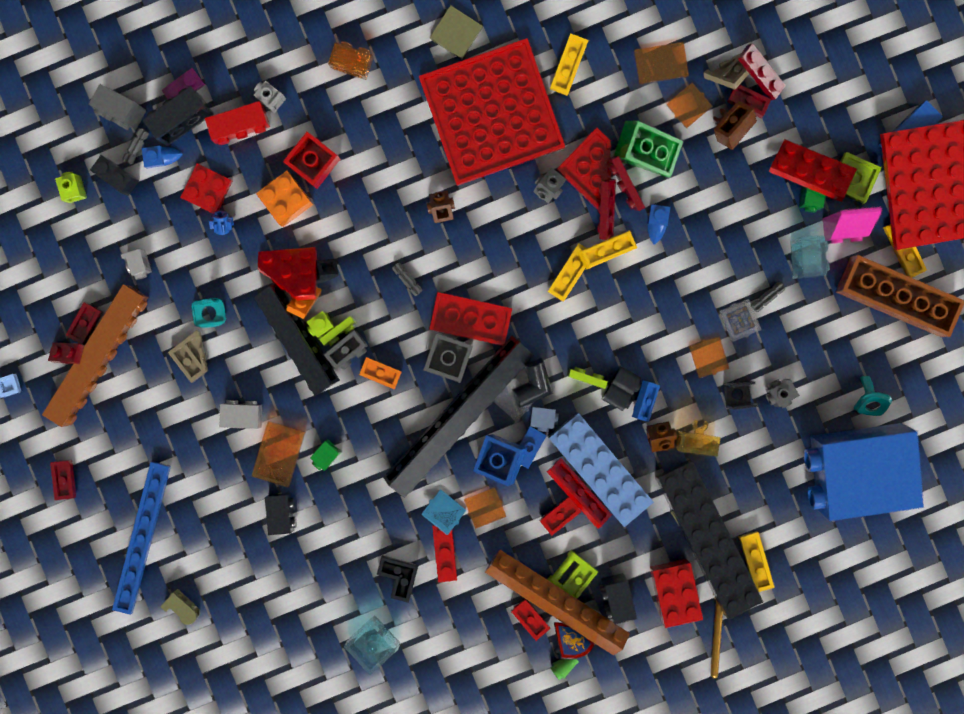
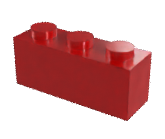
[205,101,270,145]

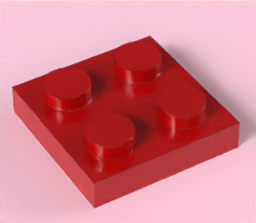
[180,163,233,213]

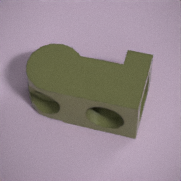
[161,589,200,625]

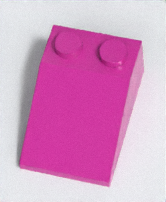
[823,208,882,244]

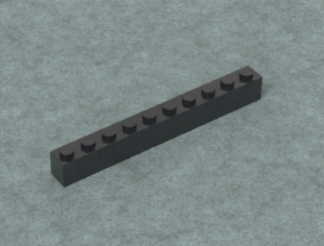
[383,336,534,498]

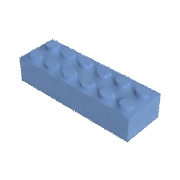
[548,412,654,527]

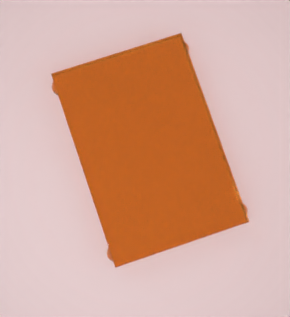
[634,42,689,84]

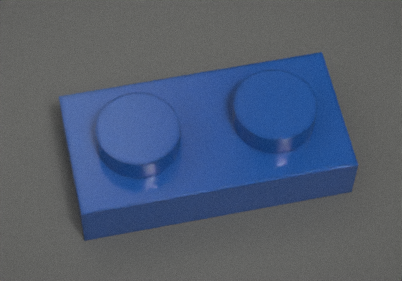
[632,380,660,422]

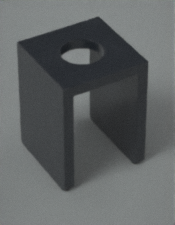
[723,381,758,410]

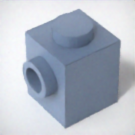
[530,406,559,432]

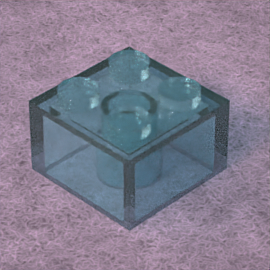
[790,236,829,279]
[344,615,400,675]

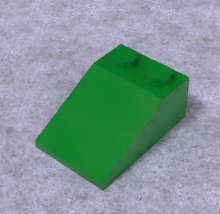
[614,121,683,178]

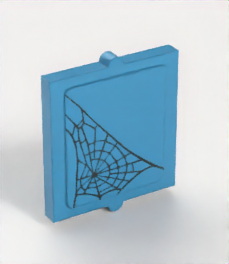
[421,489,466,535]

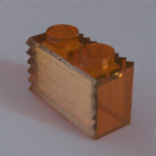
[328,41,374,80]

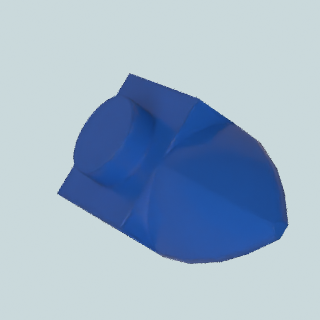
[142,146,183,169]
[648,204,670,244]

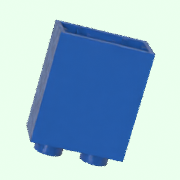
[804,423,924,521]

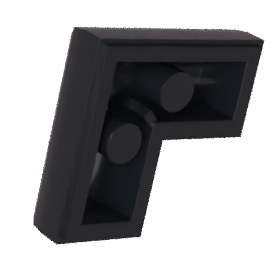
[512,358,553,408]
[377,555,419,603]

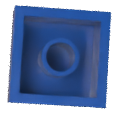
[473,434,527,486]

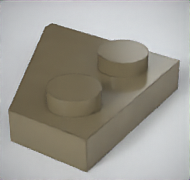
[704,53,749,89]
[168,330,208,383]

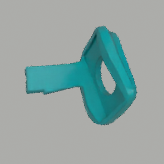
[192,298,226,328]
[854,376,892,416]

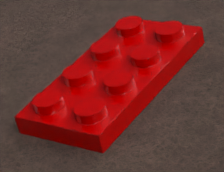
[769,139,857,202]
[429,292,513,346]

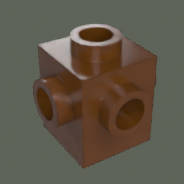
[427,190,455,223]
[646,421,677,453]

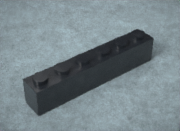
[254,284,340,396]

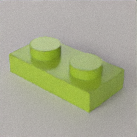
[319,316,357,346]
[567,367,607,389]

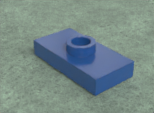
[519,426,547,469]

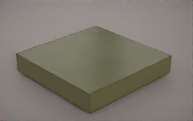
[430,5,483,60]

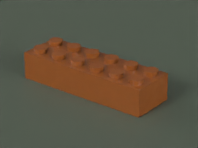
[835,255,964,337]

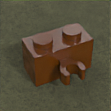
[713,100,757,150]

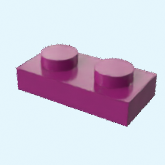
[161,68,205,99]

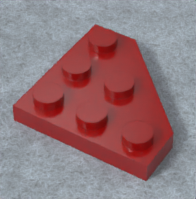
[556,128,611,210]
[258,247,317,300]

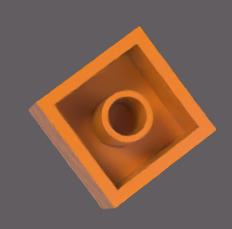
[256,171,314,227]

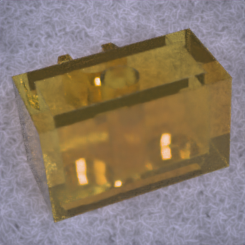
[675,419,720,457]

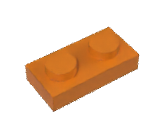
[286,287,322,319]
[359,357,402,389]

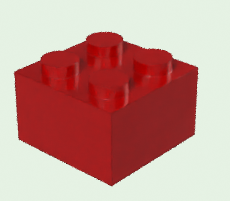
[283,131,341,189]

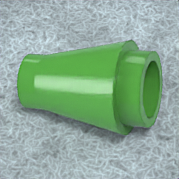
[550,659,579,680]

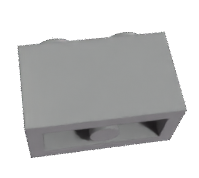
[219,400,263,429]

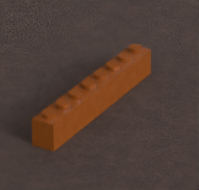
[42,284,149,427]
[485,550,630,655]

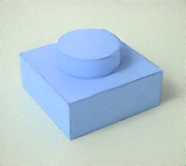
[0,374,22,398]

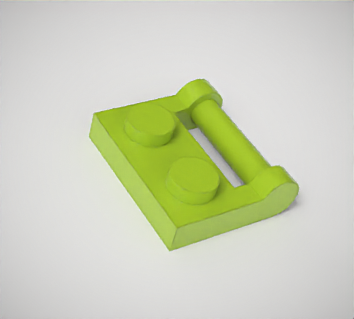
[547,550,598,599]

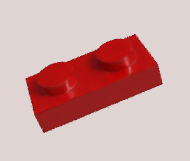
[539,496,581,536]
[511,599,551,641]

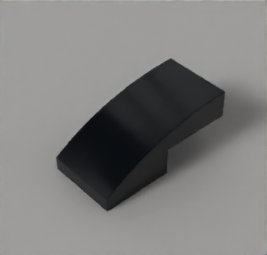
[316,258,339,284]

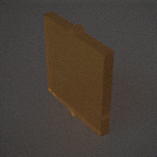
[666,83,712,129]
[689,337,730,378]
[464,487,506,529]

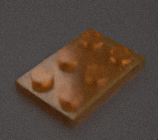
[252,421,306,487]

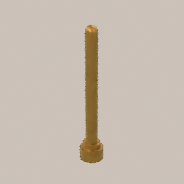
[710,594,723,678]

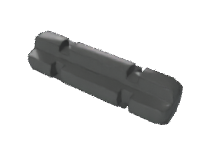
[122,128,149,165]
[392,263,422,296]
[751,282,785,312]

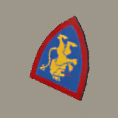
[554,622,595,659]

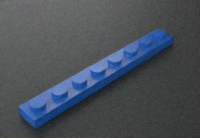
[112,461,171,615]

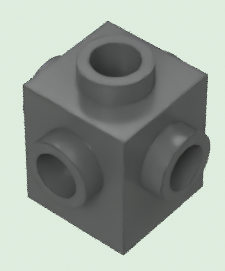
[533,168,567,204]
[765,379,800,408]

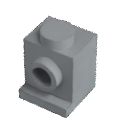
[254,81,286,113]
[121,249,152,280]

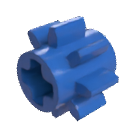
[209,211,234,235]

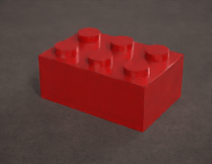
[650,559,703,628]

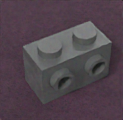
[324,330,369,370]

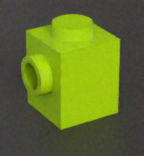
[55,172,87,203]
[307,311,336,338]

